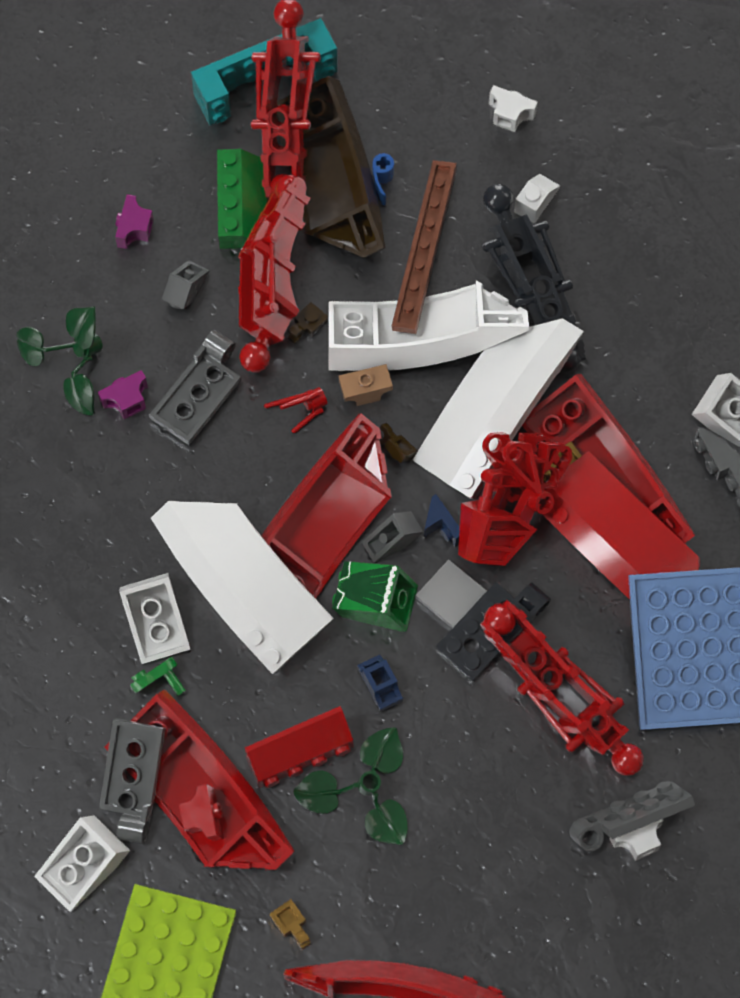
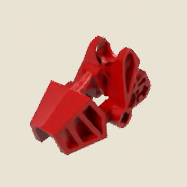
[458,432,573,566]

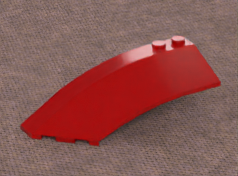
[522,374,695,543]
[261,413,392,599]
[543,451,700,599]
[104,689,295,870]
[284,960,506,998]

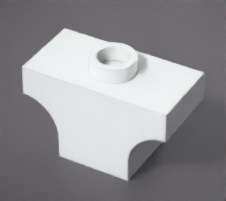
[489,85,538,132]
[610,819,663,861]

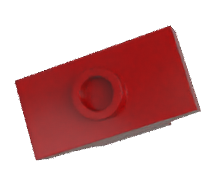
[179,784,223,841]

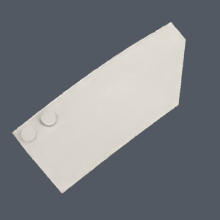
[328,280,529,371]
[151,501,334,674]

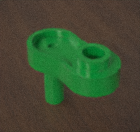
[130,657,186,696]

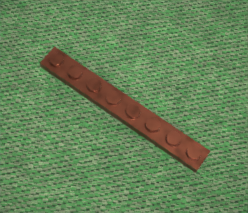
[391,160,457,334]

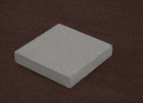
[415,559,487,628]

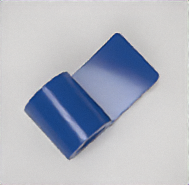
[373,153,394,205]

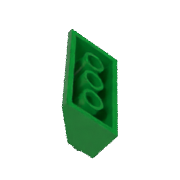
[217,149,267,249]

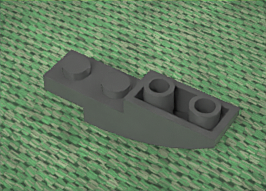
[693,428,740,508]

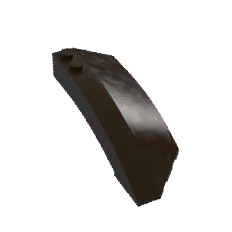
[276,76,385,258]

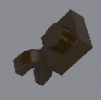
[288,302,329,344]
[379,422,418,463]

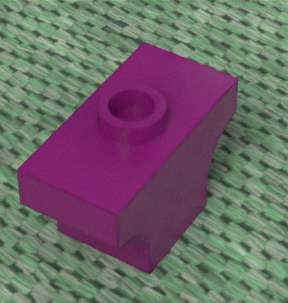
[115,194,154,249]
[98,370,148,420]

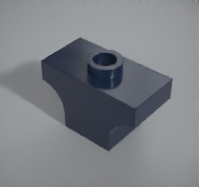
[357,655,403,712]

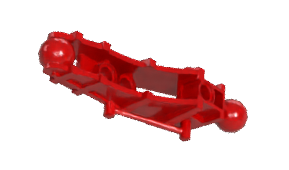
[251,0,321,198]
[238,175,311,373]
[480,600,644,776]

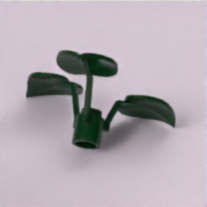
[16,306,103,415]
[293,727,408,845]

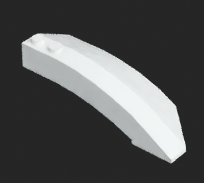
[413,319,584,499]

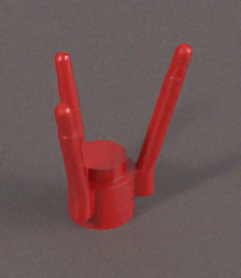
[264,387,328,433]

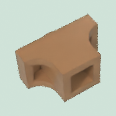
[338,364,393,406]

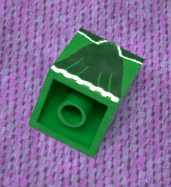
[332,561,418,632]

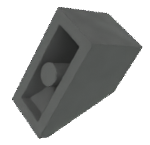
[162,261,209,309]
[362,511,423,563]

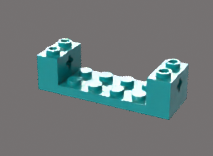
[191,18,338,125]

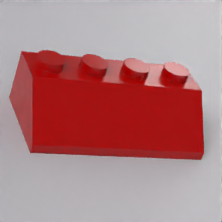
[245,706,354,788]

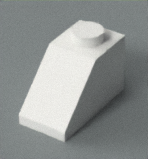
[514,174,560,224]

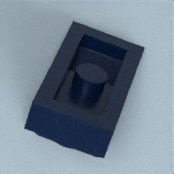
[424,494,460,547]

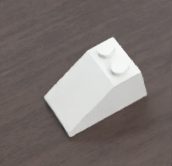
[692,373,740,447]
[119,573,191,664]
[34,815,130,912]

